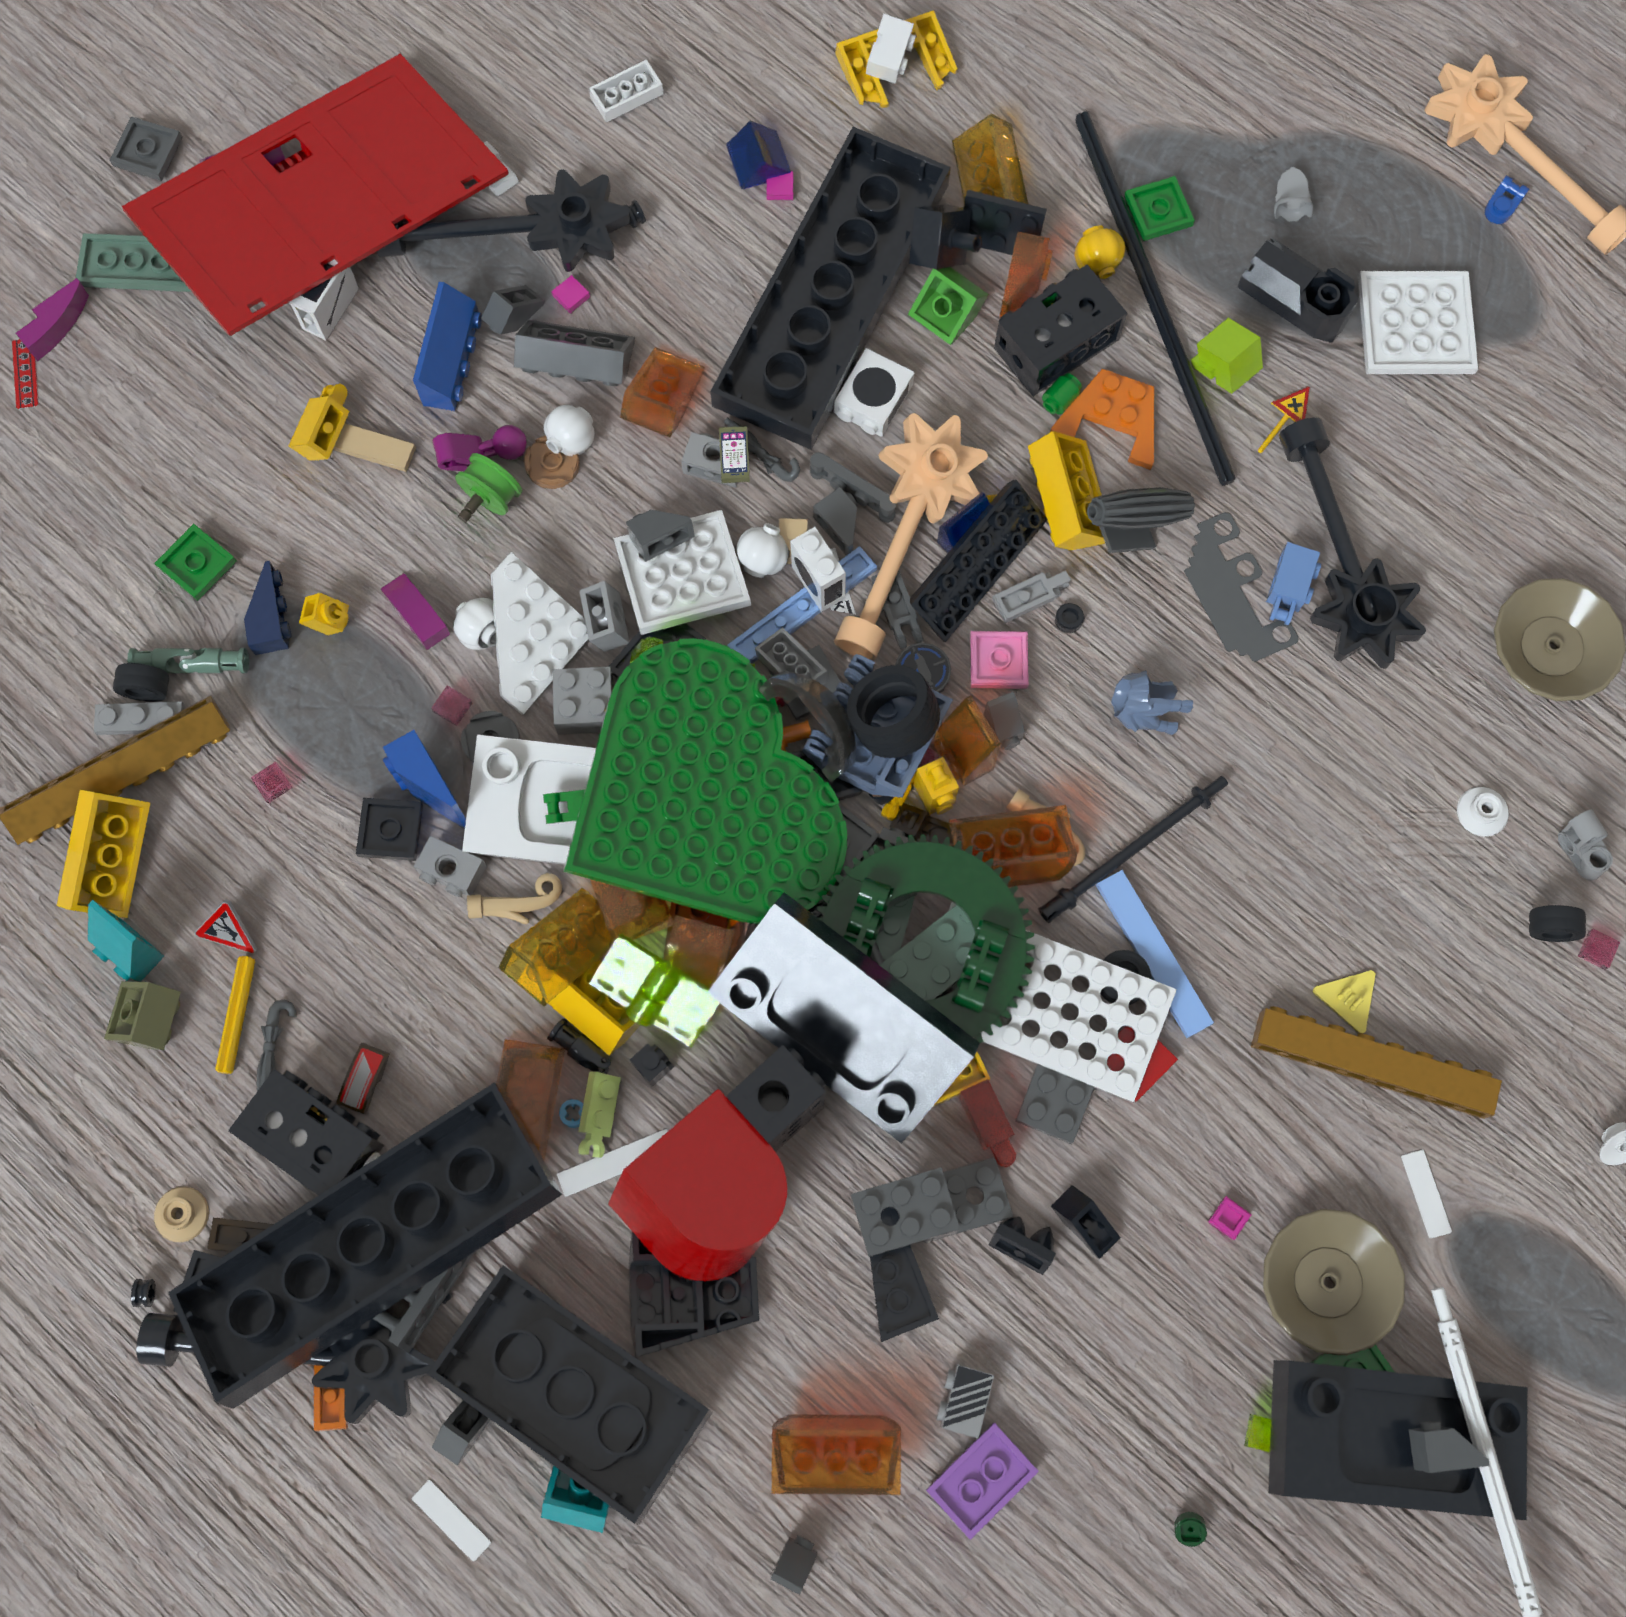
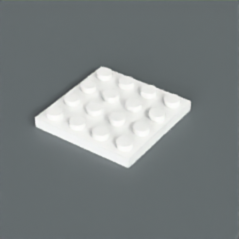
[1358,271,1478,374]
[614,510,751,635]

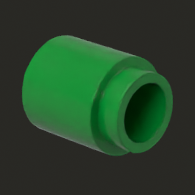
[1042,373,1082,414]

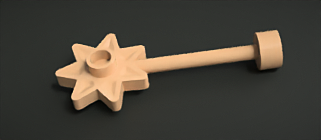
[1425,54,1626,255]
[834,413,988,660]

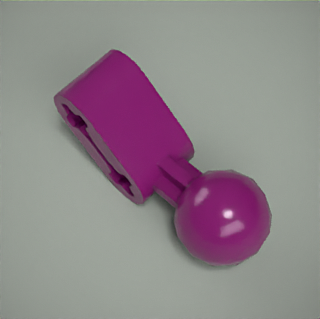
[432,425,527,472]

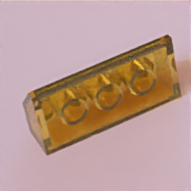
[952,113,1028,204]
[498,887,618,1006]

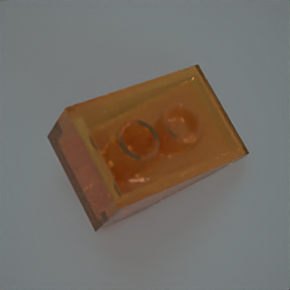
[997,232,1053,329]
[620,347,705,438]
[934,695,1002,786]
[654,916,735,1022]

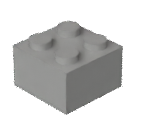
[552,666,614,735]

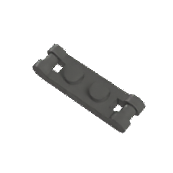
[810,452,896,523]

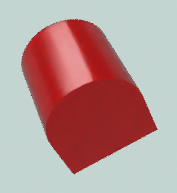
[608,1088,787,1281]

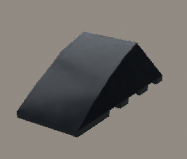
[628,1231,759,1358]

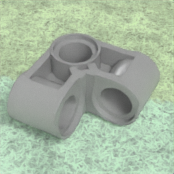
[1558,809,1613,880]

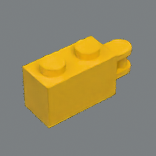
[289,384,350,461]
[914,757,959,815]

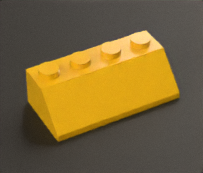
[1028,431,1106,550]
[56,790,151,918]
[520,932,655,1056]

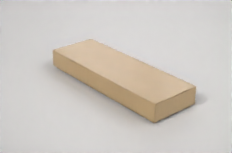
[333,423,416,472]

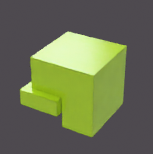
[1191,317,1263,394]

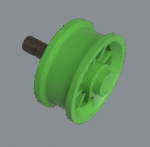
[455,453,522,523]

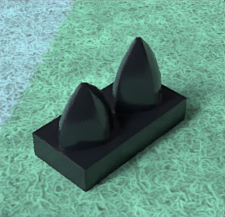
[988,1216,1056,1275]

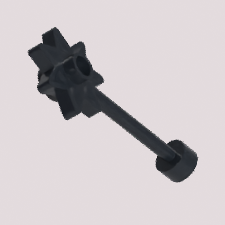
[377,169,631,272]
[1279,417,1426,669]
[136,1312,435,1424]

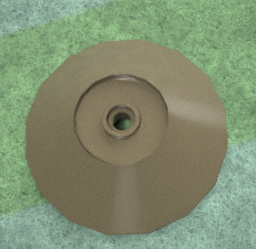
[1494,578,1626,701]
[1263,1209,1405,1356]

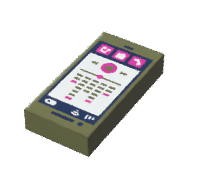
[719,426,750,483]

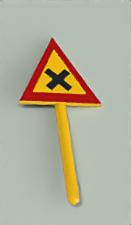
[1258,386,1310,453]

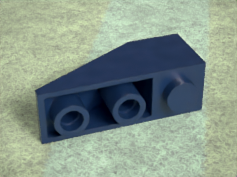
[244,561,292,655]

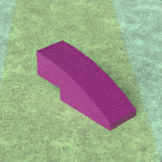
[15,278,89,361]
[381,573,450,650]

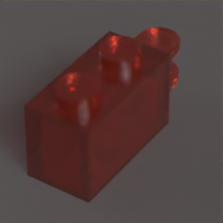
[958,1079,1016,1167]

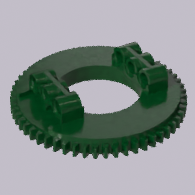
[817,834,1035,1043]

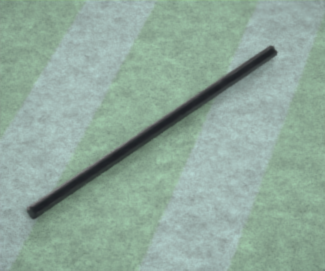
[1075,111,1235,486]

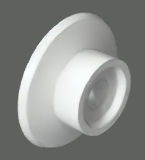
[1457,787,1509,837]
[1600,1122,1626,1165]

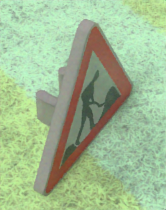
[195,900,257,954]

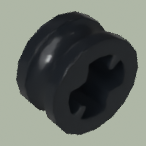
[623,200,646,228]
[131,1279,156,1307]

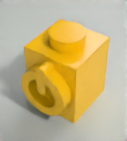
[299,593,349,635]

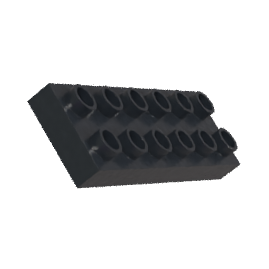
[710,127,951,450]
[168,1082,563,1409]

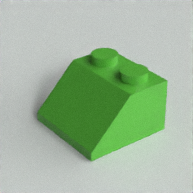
[908,267,989,345]

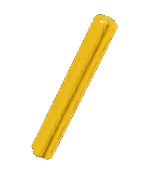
[215,956,255,1074]

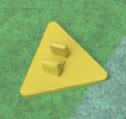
[1313,970,1376,1033]

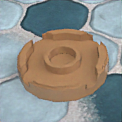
[524,436,580,489]

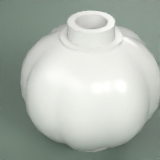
[544,405,595,456]
[737,523,789,578]
[453,598,497,650]

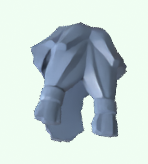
[1111,670,1193,735]

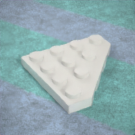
[490,552,589,715]

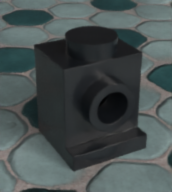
[629,1044,674,1087]

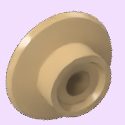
[154,1187,209,1242]

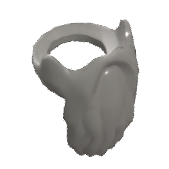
[1274,167,1313,222]

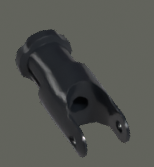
[547,1018,611,1074]

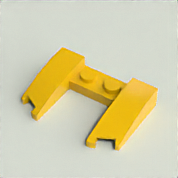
[835,10,958,108]

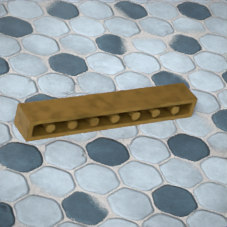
[0,695,230,845]
[1251,1006,1502,1119]

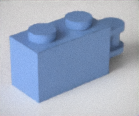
[1266,542,1321,626]

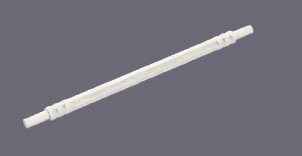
[1431,1287,1543,1617]

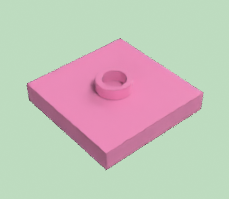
[970,631,1029,689]

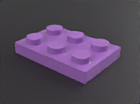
[926,1422,1039,1540]

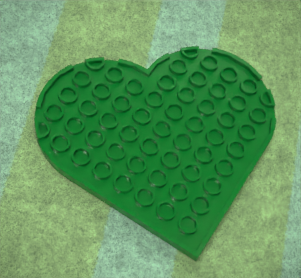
[563,639,847,924]

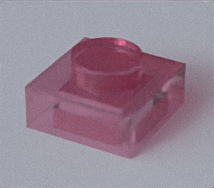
[431,685,473,726]
[251,762,293,803]
[1577,929,1620,970]

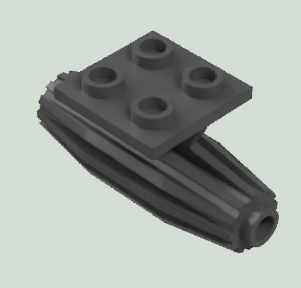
[1087,487,1195,553]

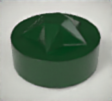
[1174,1512,1207,1547]

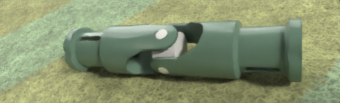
[127,648,249,674]

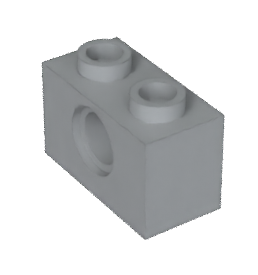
[681,432,738,488]
[579,581,629,652]
[414,836,487,898]

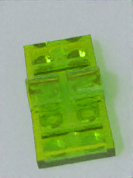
[589,933,719,1048]

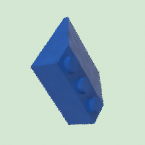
[382,730,466,829]

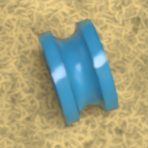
[559,1099,583,1128]

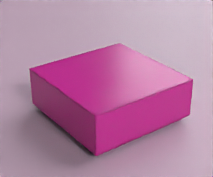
[766,171,794,200]
[551,275,590,314]
[1208,1196,1252,1240]

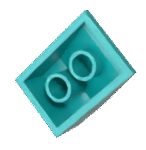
[88,900,164,982]
[541,1466,610,1533]

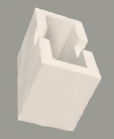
[866,14,916,84]

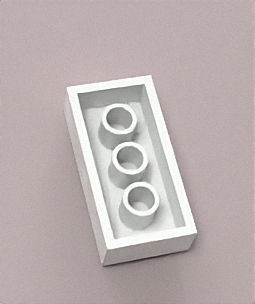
[589,59,664,123]

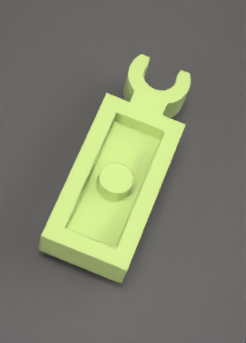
[578,1071,621,1158]

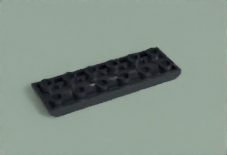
[910,480,1048,642]

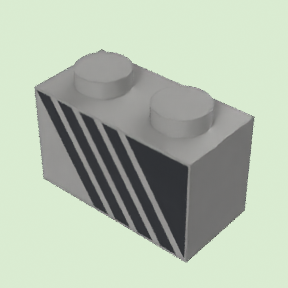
[936,1365,994,1439]

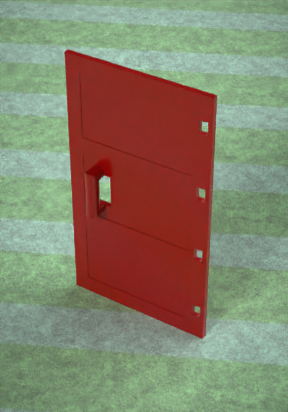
[122,53,509,336]

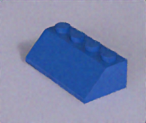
[413,282,482,411]

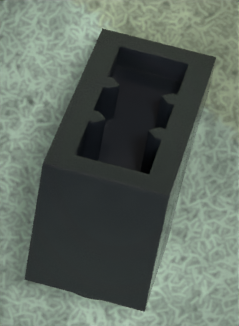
[1051,1185,1121,1259]

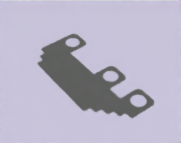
[1184,513,1298,662]

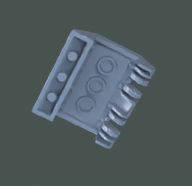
[802,654,953,797]

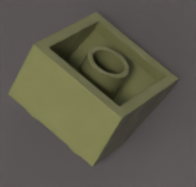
[104,981,181,1050]

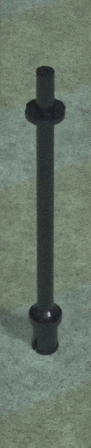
[1038,776,1228,924]

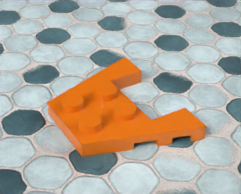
[1050,369,1154,470]

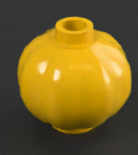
[1074,225,1125,279]

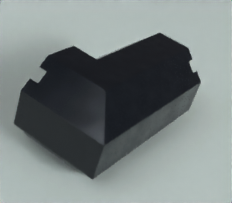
[1237,238,1358,343]

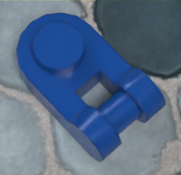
[1485,175,1530,224]

